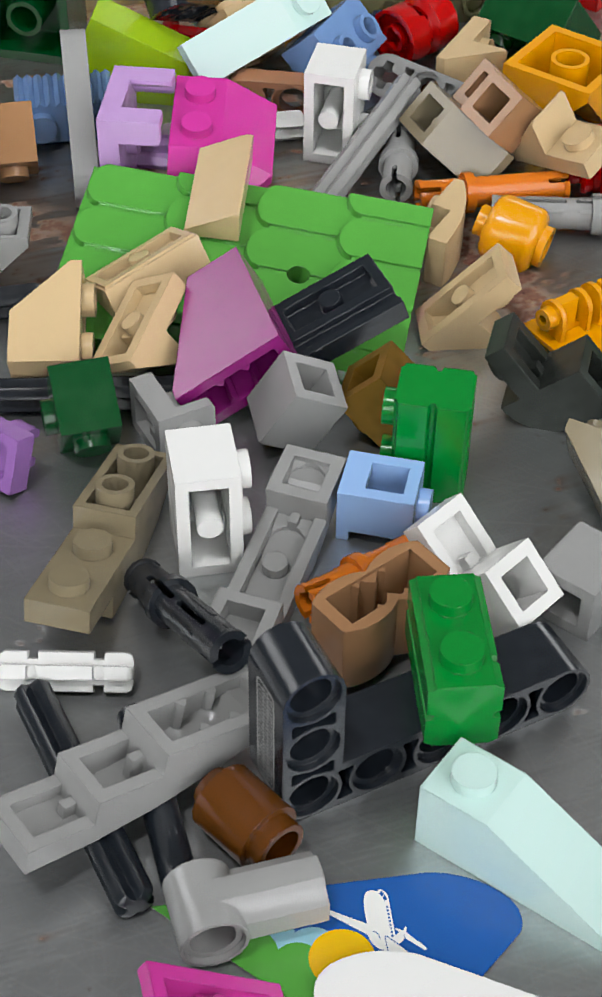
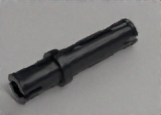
[124,558,252,675]

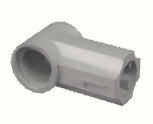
[162,851,330,967]

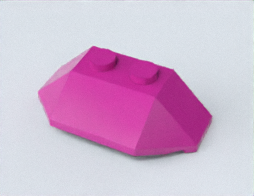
[167,75,277,188]

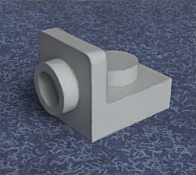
[129,372,216,453]

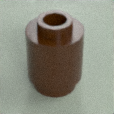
[192,764,304,866]

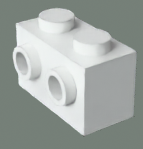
[303,43,374,164]
[165,423,252,578]

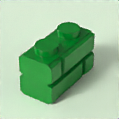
[379,363,478,503]
[405,573,505,746]

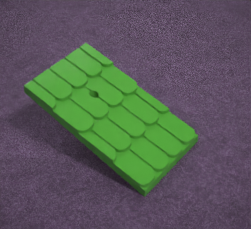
[57,164,434,385]

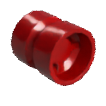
[374,0,459,62]

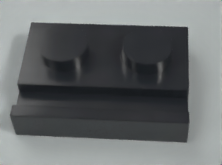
[275,254,409,362]

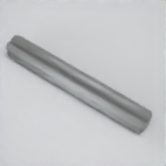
[312,73,421,197]

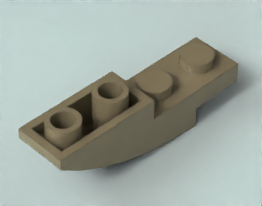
[24,444,168,634]

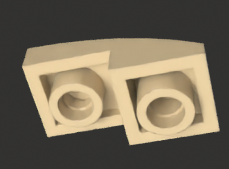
[423,178,466,288]

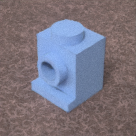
[335,450,434,540]

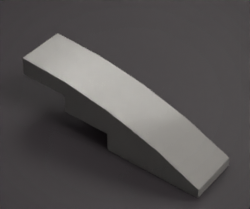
[0,665,249,875]

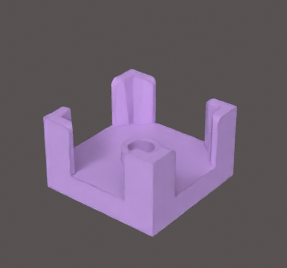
[96,65,176,170]

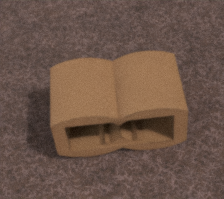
[311,541,450,688]

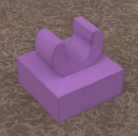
[0,416,40,496]

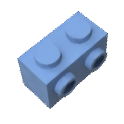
[281,0,387,73]

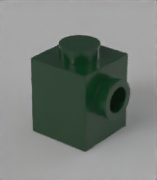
[39,356,123,457]

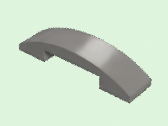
[210,444,347,649]

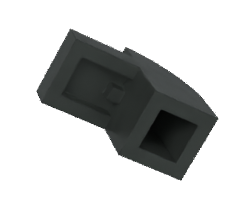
[484,312,602,432]

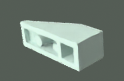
[177,0,332,78]
[415,737,602,952]

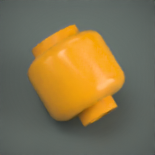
[472,194,556,273]

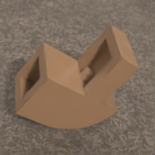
[452,58,543,154]

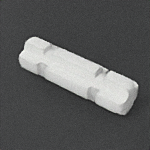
[0,650,136,693]

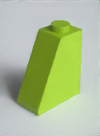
[85,0,193,106]

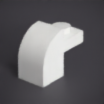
[403,493,564,637]

